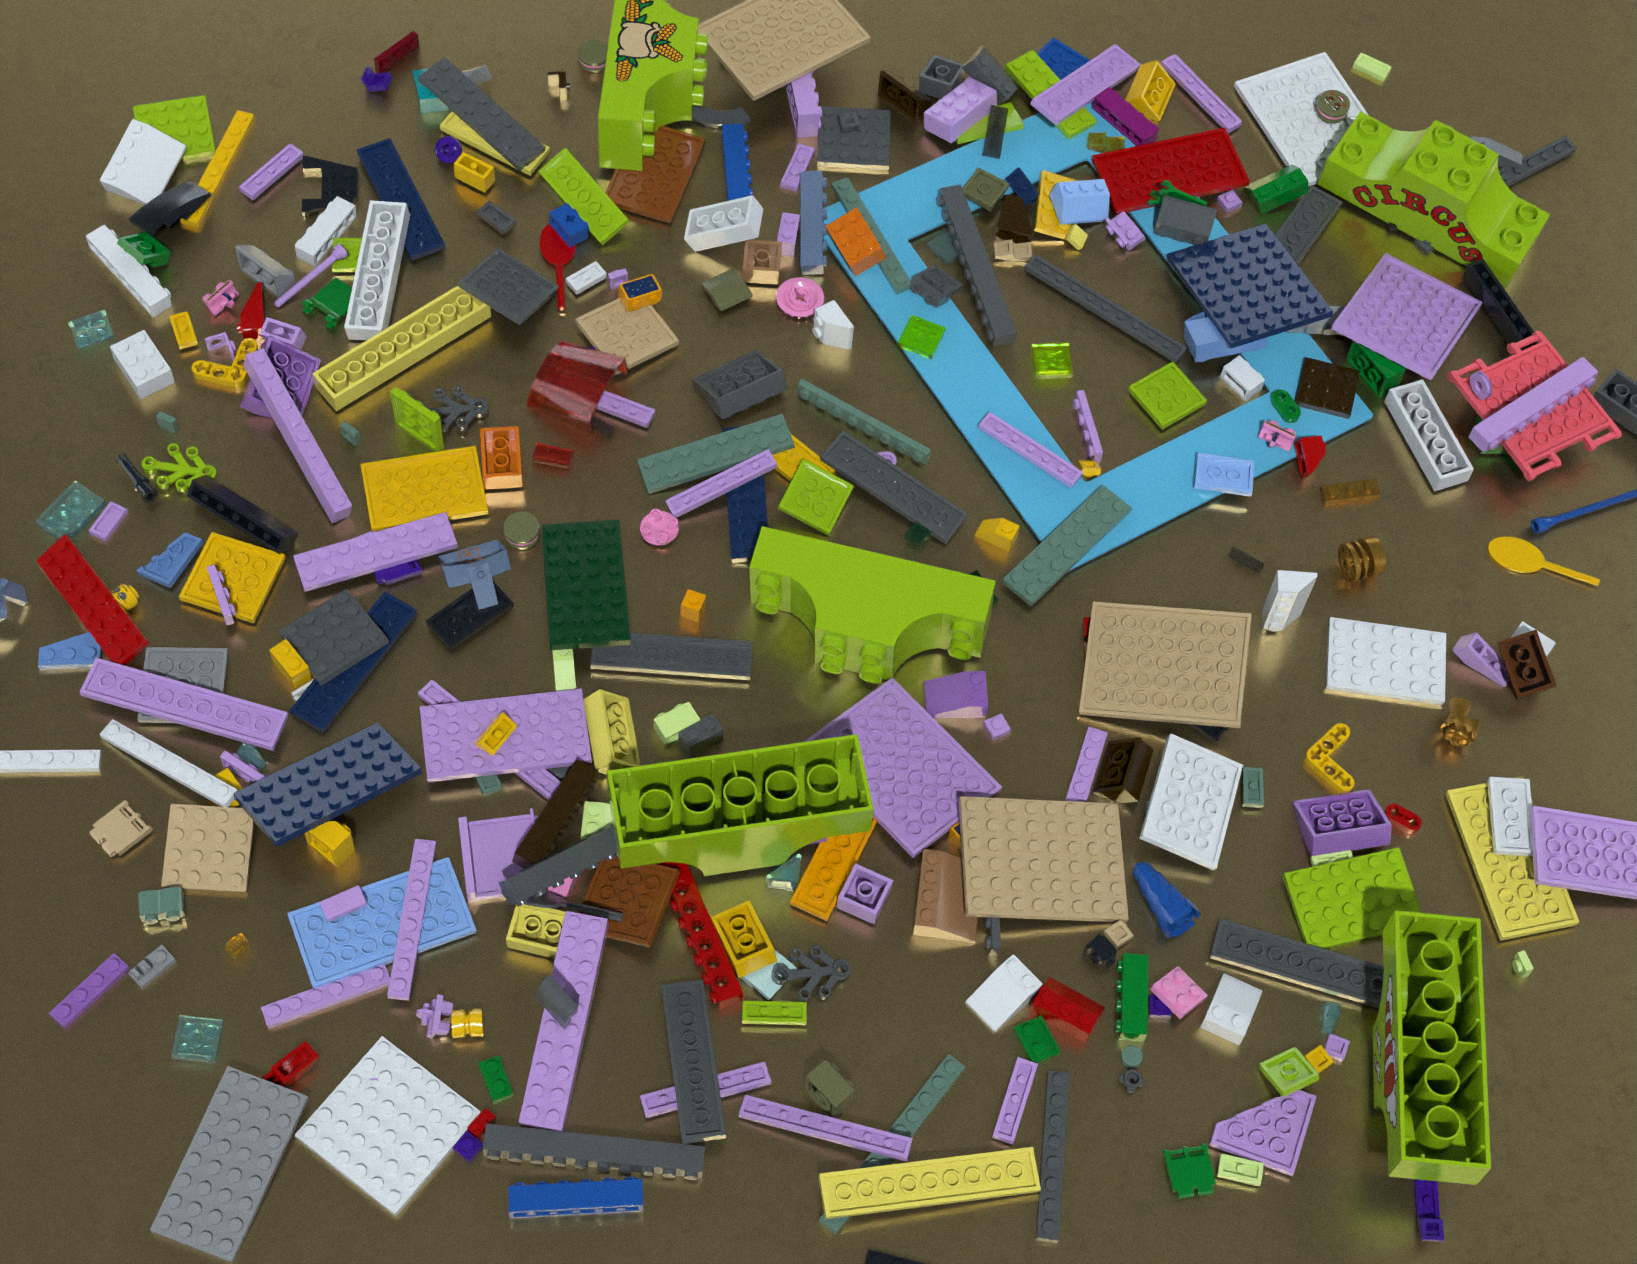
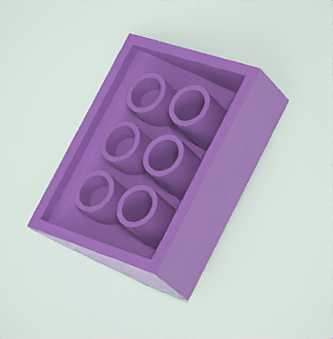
[240,336,321,418]
[1293,789,1392,856]

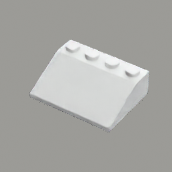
[100,119,187,205]

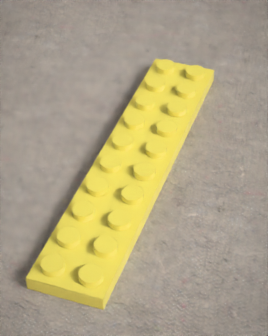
[818,1147,1041,1219]

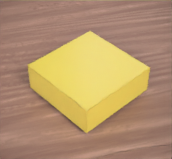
[1066,224,1088,250]

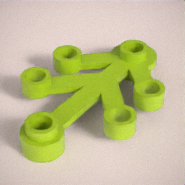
[142,443,217,492]

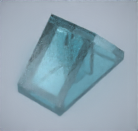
[766,854,802,891]

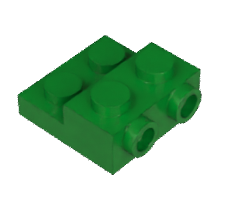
[117,232,171,267]

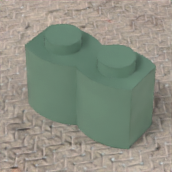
[138,887,185,924]

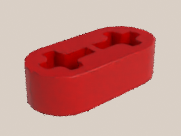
[1384,803,1422,834]

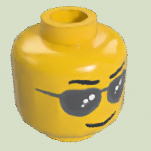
[111,584,139,612]

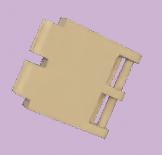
[89,800,153,857]

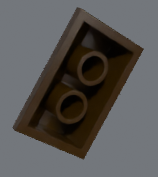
[878,70,932,124]
[1092,737,1154,803]

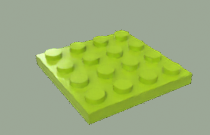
[133,95,216,161]

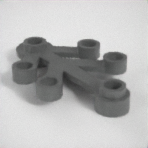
[426,386,489,433]
[772,945,851,1002]

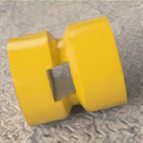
[451,1009,484,1038]

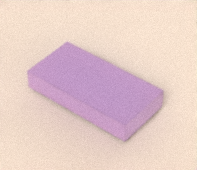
[89,501,128,542]
[319,885,367,922]

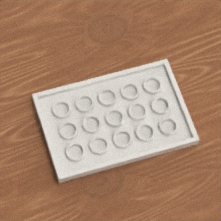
[1325,617,1446,705]
[1139,733,1243,870]

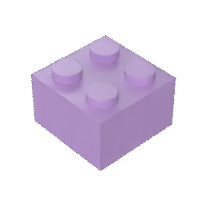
[837,863,893,925]

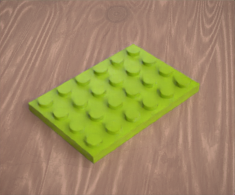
[1282,847,1422,949]

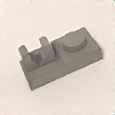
[128,945,176,990]

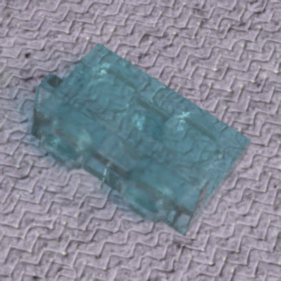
[68,309,114,349]

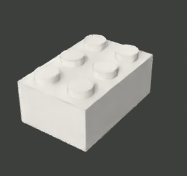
[110,330,175,399]

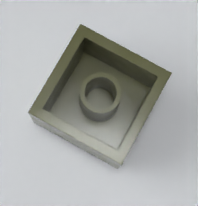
[804,1059,855,1118]

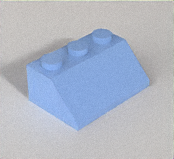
[1049,179,1110,225]

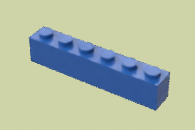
[721,124,753,201]
[508,1176,643,1219]

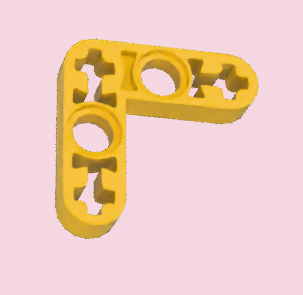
[191,338,259,388]
[1305,723,1355,794]

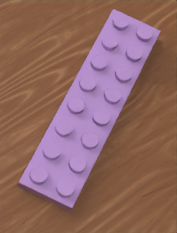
[1030,44,1141,126]
[293,512,458,592]

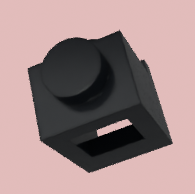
[1082,933,1117,969]

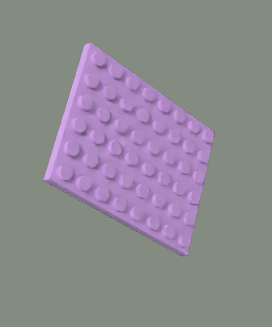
[1331,253,1483,380]
[804,678,1002,858]

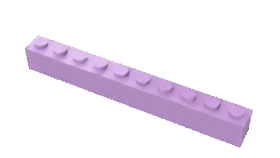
[244,348,352,523]

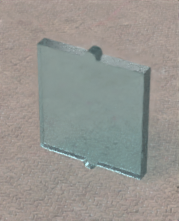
[927,229,959,264]

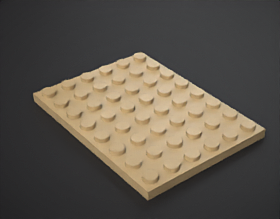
[699,0,871,101]
[1079,602,1252,728]
[958,796,1129,922]

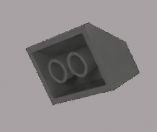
[962,45,1017,106]
[1154,195,1217,245]

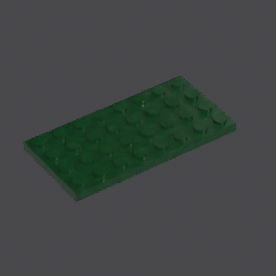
[542,520,631,650]

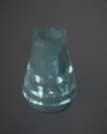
[236,742,267,771]
[1321,1001,1342,1034]

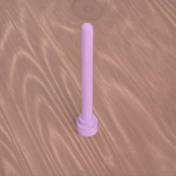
[274,244,348,307]

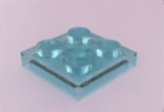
[171,1015,224,1063]

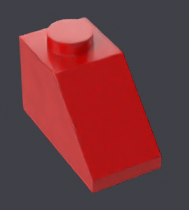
[1294,435,1326,479]

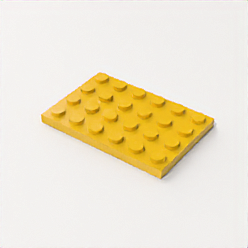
[360,446,488,532]

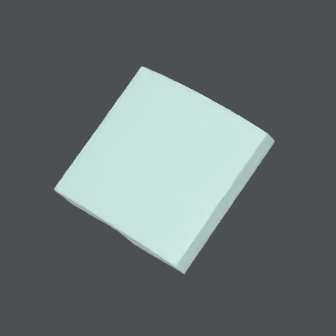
[741,951,797,1001]

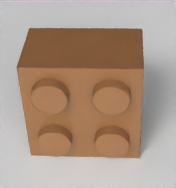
[742,239,782,285]

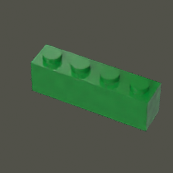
[1115,953,1148,1042]

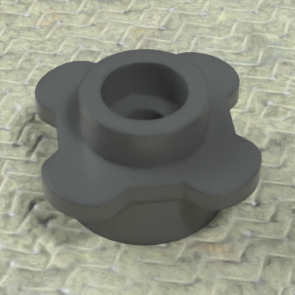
[1119,1068,1145,1093]

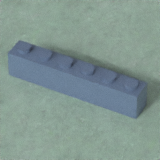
[800,171,828,275]

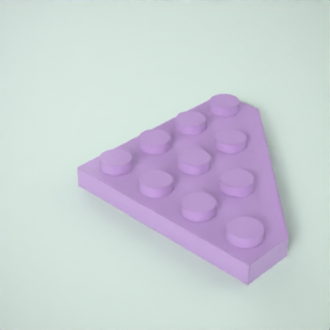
[1209,1090,1317,1176]

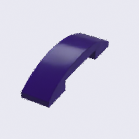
[1414,1179,1444,1242]

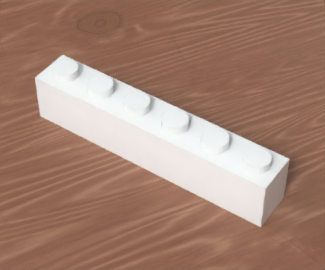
[86,225,172,317]

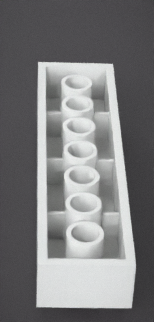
[344,200,410,340]

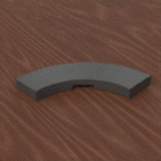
[692,106,751,128]

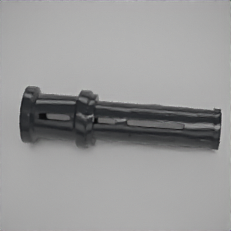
[115,453,158,503]

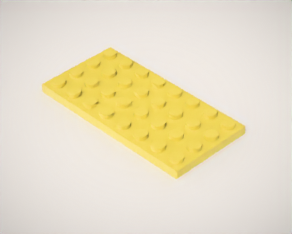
[1446,776,1579,941]

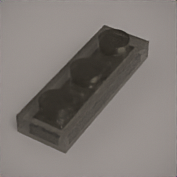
[982,105,1008,159]

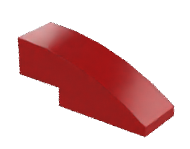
[261,1041,319,1089]

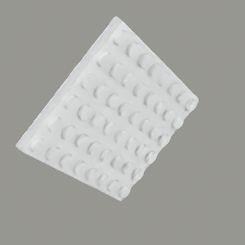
[1234,52,1368,187]

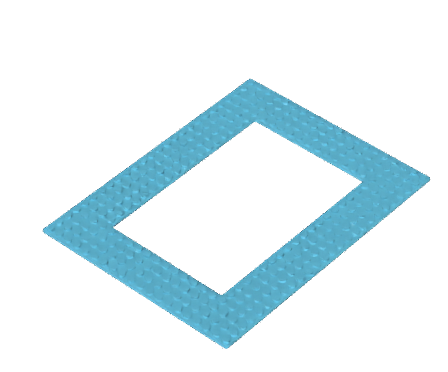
[824,101,1373,572]

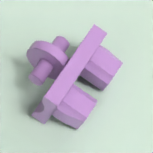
[416,994,453,1038]

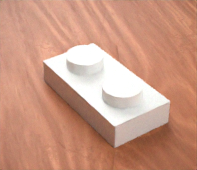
[566,261,607,295]

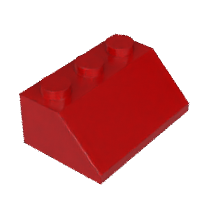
[1030,977,1105,1043]

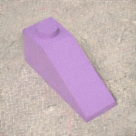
[1452,632,1510,687]

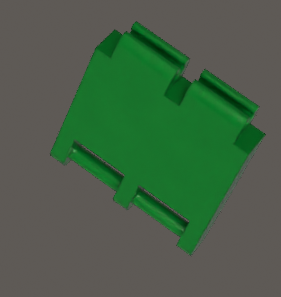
[1163,1143,1216,1199]

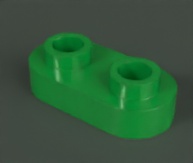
[1271,390,1301,423]

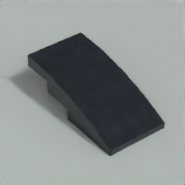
[128,181,211,236]

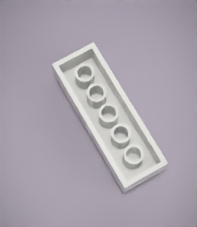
[1384,379,1474,491]

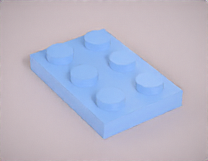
[1194,452,1255,497]

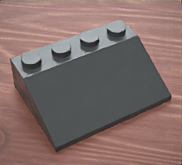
[692,349,788,419]

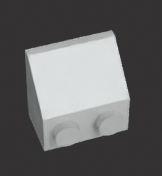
[812,300,854,350]

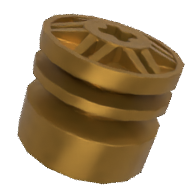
[1338,535,1386,582]

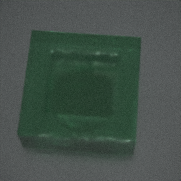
[904,522,931,548]

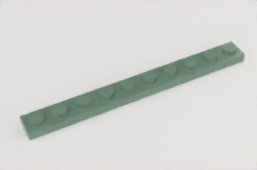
[819,1054,966,1235]

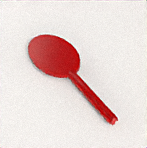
[539,224,576,311]

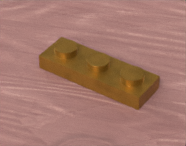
[1320,479,1381,505]

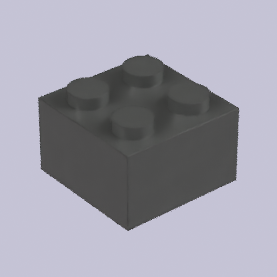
[919,55,965,99]

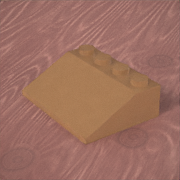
[913,849,978,943]

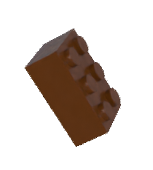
[1498,630,1557,700]

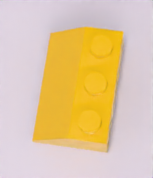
[1125,60,1176,122]

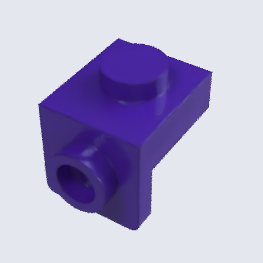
[361,67,393,92]

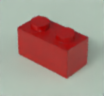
[467,1108,496,1140]

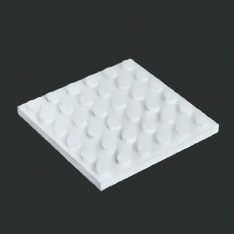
[295,1036,481,1217]

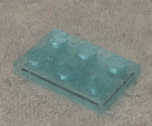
[35,481,106,539]

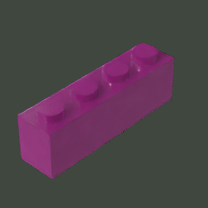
[1092,87,1159,146]

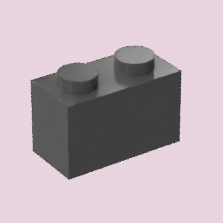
[678,714,724,759]

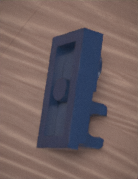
[1005,167,1040,206]

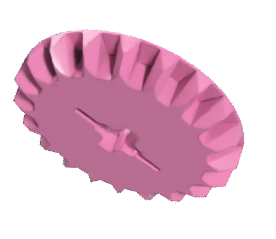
[776,277,824,319]

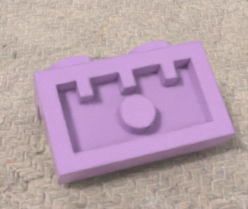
[1105,211,1145,251]

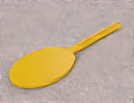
[1488,536,1600,586]

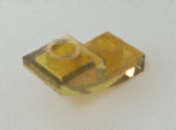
[1087,132,1125,153]

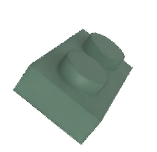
[1242,767,1264,808]

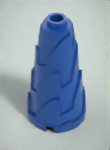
[1133,862,1200,938]

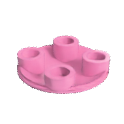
[640,509,679,545]

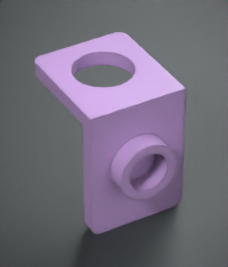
[205,332,236,362]

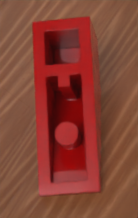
[237,282,265,340]

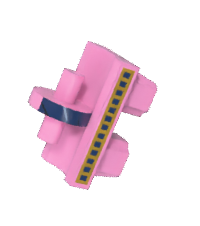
[203,280,239,316]
[1258,420,1297,452]

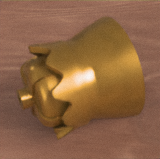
[1440,698,1481,747]

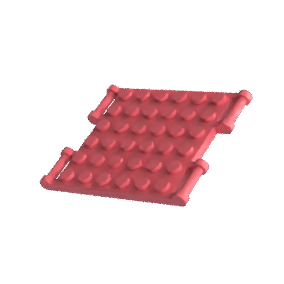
[1447,330,1622,481]

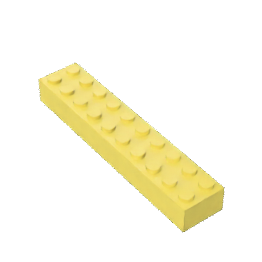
[312,286,491,411]

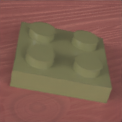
[962,168,1009,212]

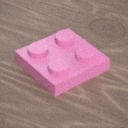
[1150,966,1208,1019]

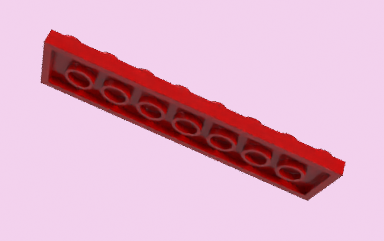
[36,534,150,666]

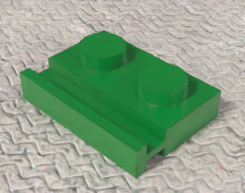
[1013,1015,1061,1064]

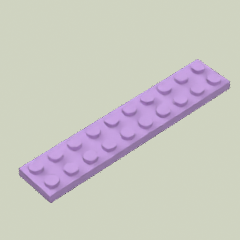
[80,658,289,751]

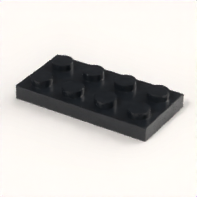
[426,581,514,651]

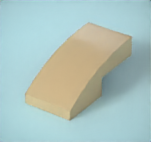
[994,240,1033,262]

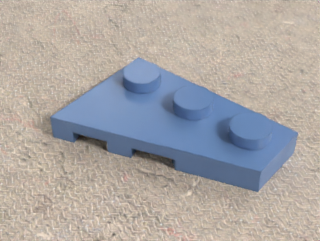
[136,532,204,588]
[38,632,102,670]

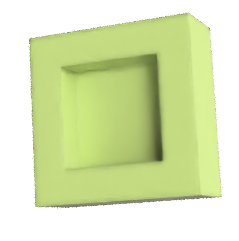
[1512,950,1534,979]

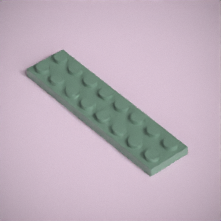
[637,414,795,494]
[1002,485,1132,606]

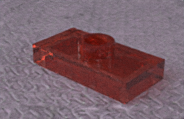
[532,443,574,470]

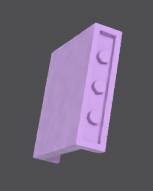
[458,808,538,902]

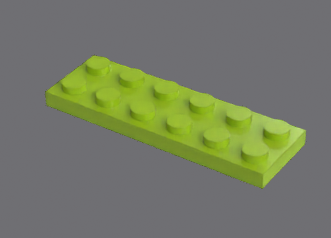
[1005,50,1097,140]
[538,148,630,245]

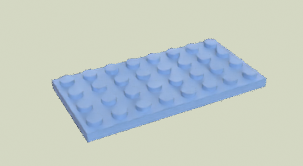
[287,857,477,989]

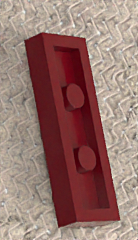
[374,31,419,73]

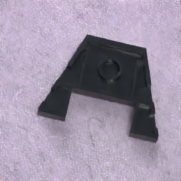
[302,156,358,217]

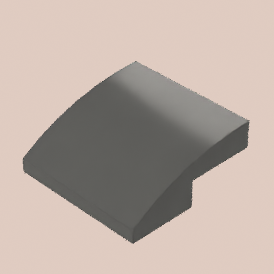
[535,975,578,1029]

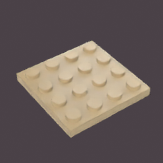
[575,298,679,375]
[161,804,255,893]

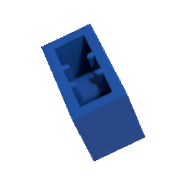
[549,203,589,247]

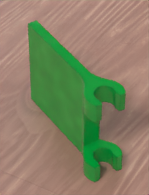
[1147,180,1207,206]
[302,277,352,330]

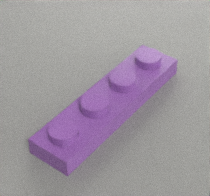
[49,953,130,1029]

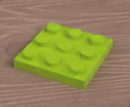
[1128,361,1207,430]
[390,387,444,452]
[777,459,854,535]

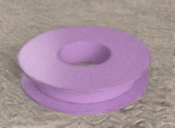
[1470,371,1492,400]

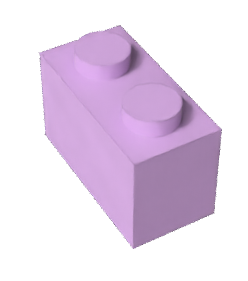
[777,212,800,257]
[259,317,307,350]

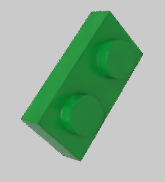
[478,1055,514,1104]

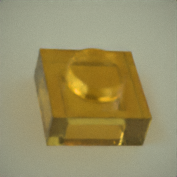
[224,933,249,960]

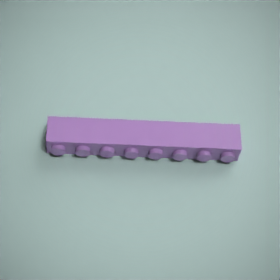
[1469,357,1598,453]

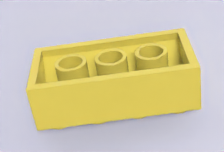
[583,689,641,774]
[506,904,565,959]

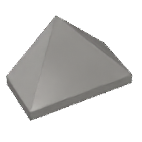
[461,65,492,84]

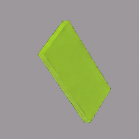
[955,103,1024,144]

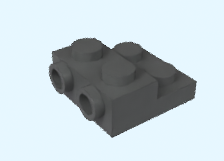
[910,264,963,308]

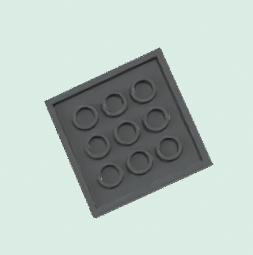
[817,106,890,170]
[458,248,559,325]
[279,589,389,686]

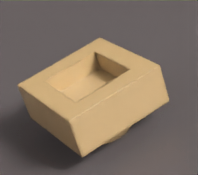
[1104,920,1134,949]

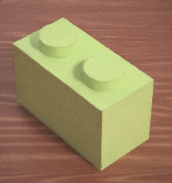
[654,702,700,747]

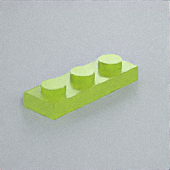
[742,1001,807,1025]

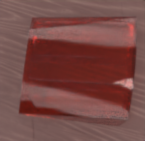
[527,340,629,435]

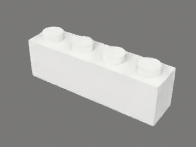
[295,196,357,267]

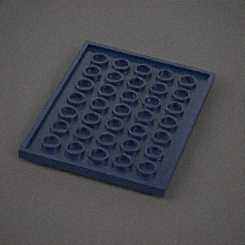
[1167,224,1333,349]

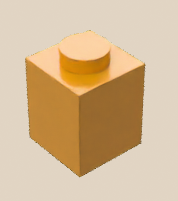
[680,589,706,623]

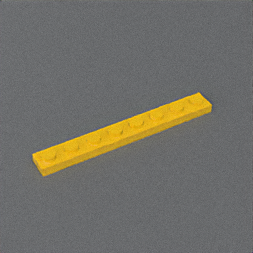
[180,110,255,228]

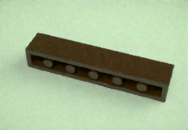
[512,759,598,869]

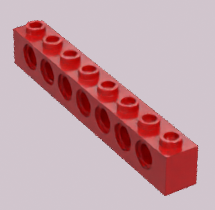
[657,862,743,1010]

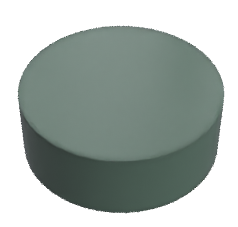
[1121,1045,1143,1068]

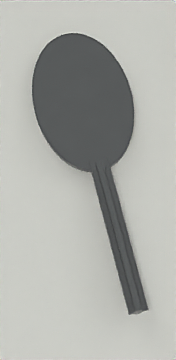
[501,890,624,922]

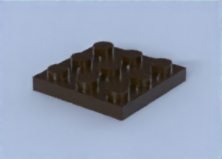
[1295,357,1360,419]

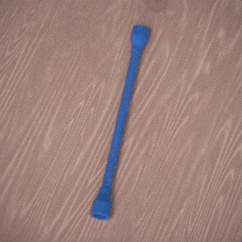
[1531,489,1637,534]

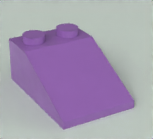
[924,671,988,718]

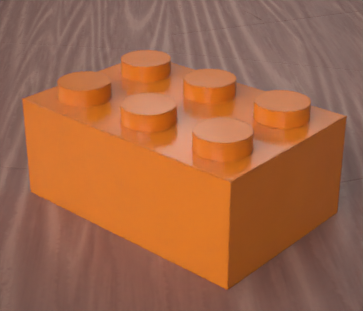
[825,207,887,277]
[480,426,523,490]

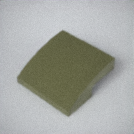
[701,269,753,311]

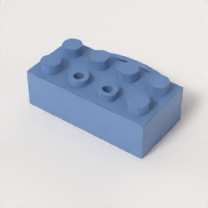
[1184,312,1267,362]

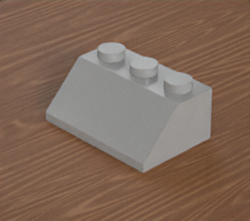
[235,245,296,298]

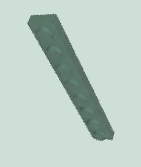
[831,177,912,295]
[797,379,931,465]

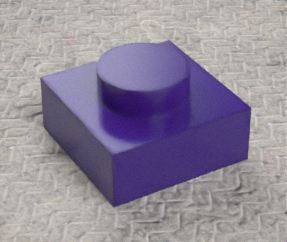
[1148,995,1171,1019]
[452,1131,483,1163]

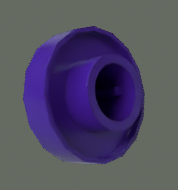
[435,136,462,163]

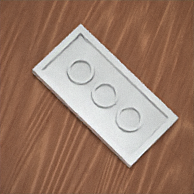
[1487,777,1533,856]

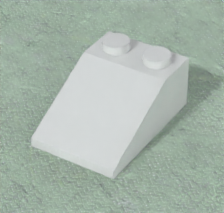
[965,954,1043,1032]
[1200,973,1262,1045]

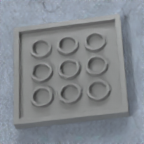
[137,647,229,723]

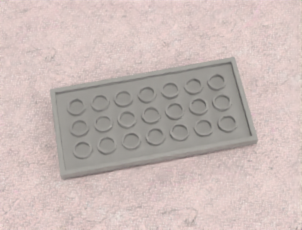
[150,1066,309,1263]

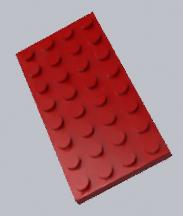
[1092,127,1250,215]

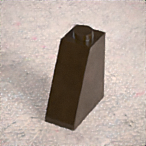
[995,194,1033,244]

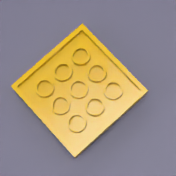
[179,532,286,623]

